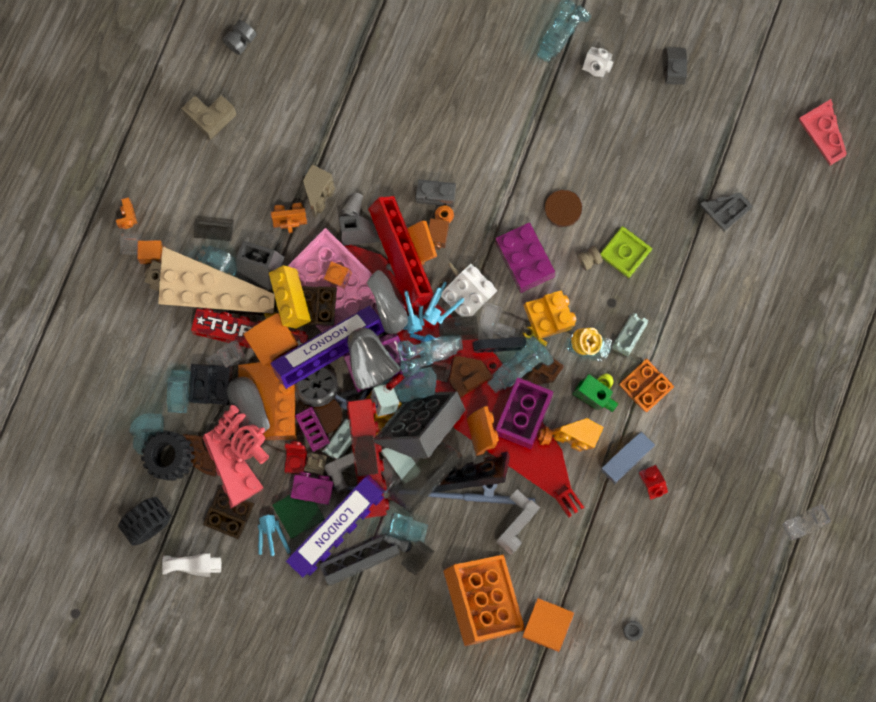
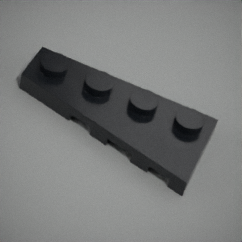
[429,451,510,493]

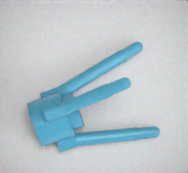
[422,282,464,326]
[404,291,424,333]
[258,515,291,556]

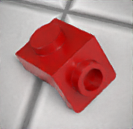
[638,465,668,500]

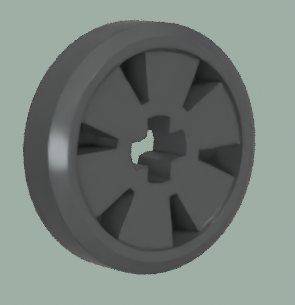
[295,367,338,407]

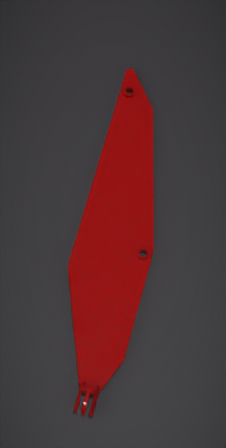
[339,241,585,518]

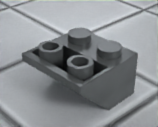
[236,241,285,292]

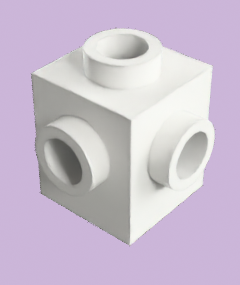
[582,47,613,77]

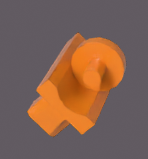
[271,203,307,233]

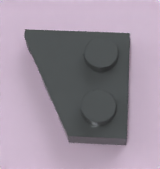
[700,193,753,232]

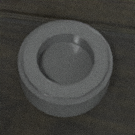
[623,621,643,641]

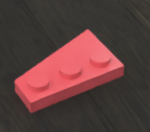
[799,99,847,165]

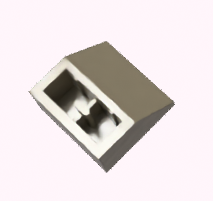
[303,165,335,217]

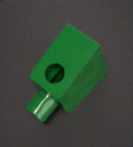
[572,374,619,413]

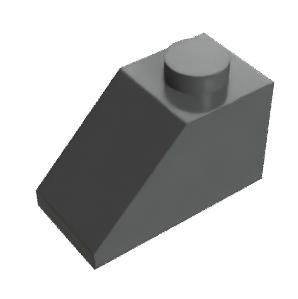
[666,47,687,85]

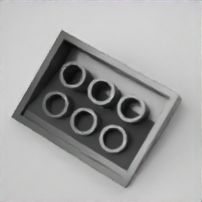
[373,391,465,459]

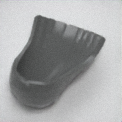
[366,270,408,334]
[347,327,401,389]
[227,377,270,439]

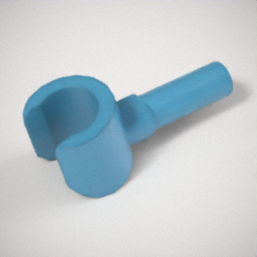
[410,333,438,349]

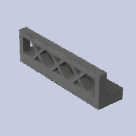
[319,533,400,586]

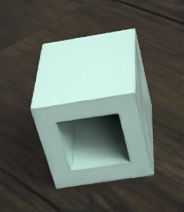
[370,384,399,417]

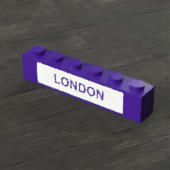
[270,305,385,389]
[286,475,385,578]

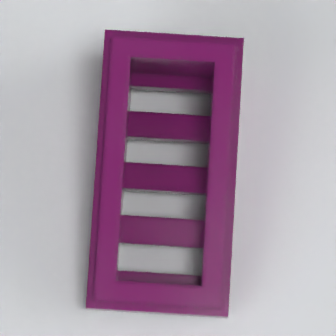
[295,407,330,452]

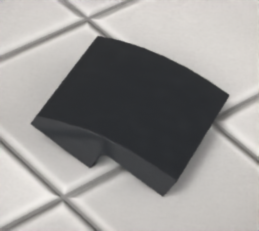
[189,364,233,405]

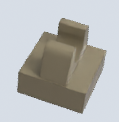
[304,452,328,476]

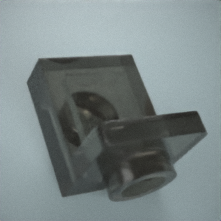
[401,540,435,575]

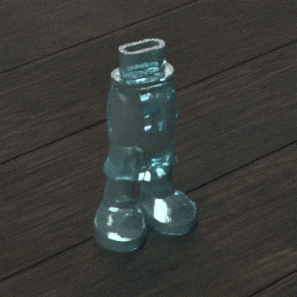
[537,0,591,63]
[398,335,463,377]
[487,336,554,393]

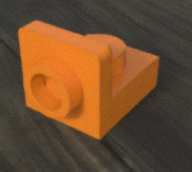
[116,197,137,229]

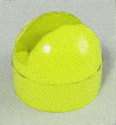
[598,373,613,389]

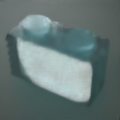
[394,367,437,403]

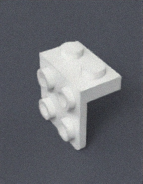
[441,264,497,320]

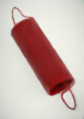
[383,371,406,393]

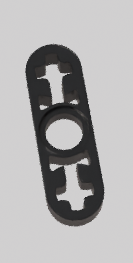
[472,337,527,353]

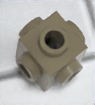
[144,261,161,291]

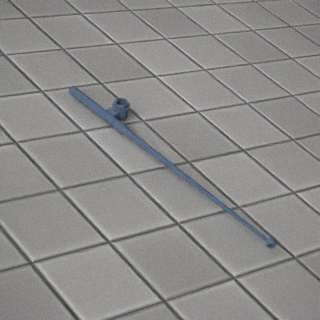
[332,484,535,505]

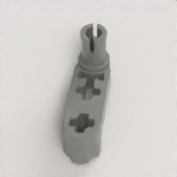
[324,453,355,493]
[496,489,541,555]

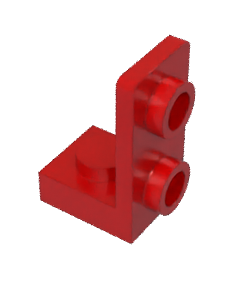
[284,441,307,475]

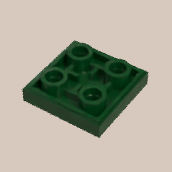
[272,494,325,539]

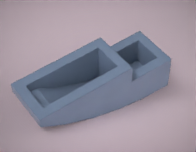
[601,432,655,485]

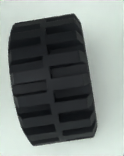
[141,431,195,481]
[118,497,172,546]

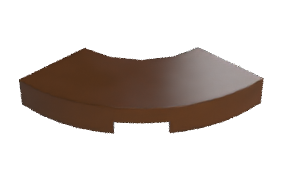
[183,434,217,477]

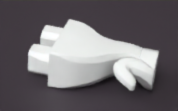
[162,553,221,577]

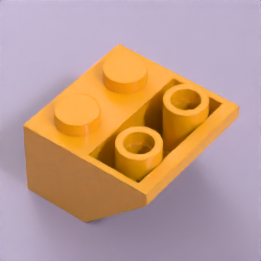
[552,418,604,452]

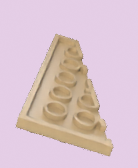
[158,247,275,313]

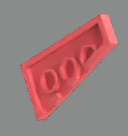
[203,429,264,508]

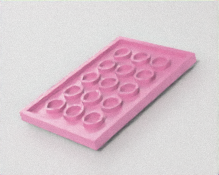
[288,228,406,337]

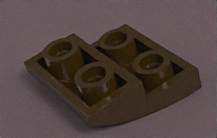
[302,286,337,326]
[203,489,255,540]

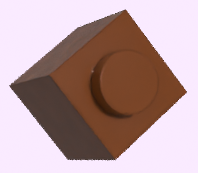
[429,218,449,250]

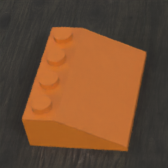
[238,360,297,440]
[443,555,525,646]

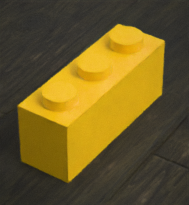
[269,265,311,329]

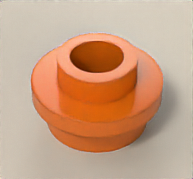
[435,206,454,223]
[537,426,553,445]

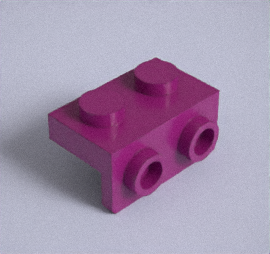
[291,472,333,505]

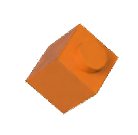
[138,240,166,264]
[324,261,352,289]

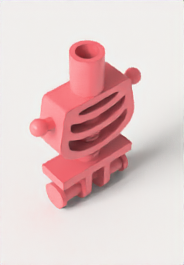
[214,405,269,464]

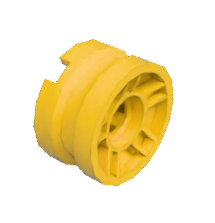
[571,328,602,355]

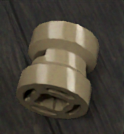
[577,246,603,271]

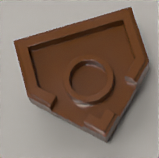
[449,356,492,398]

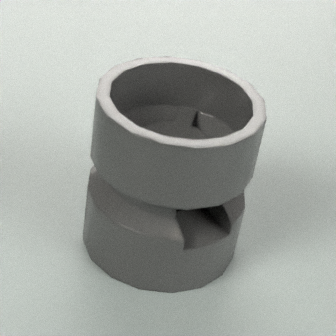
[222,20,257,55]

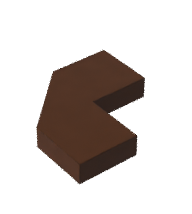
[511,355,564,385]

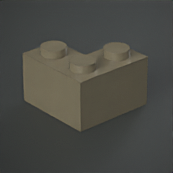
[182,95,237,140]

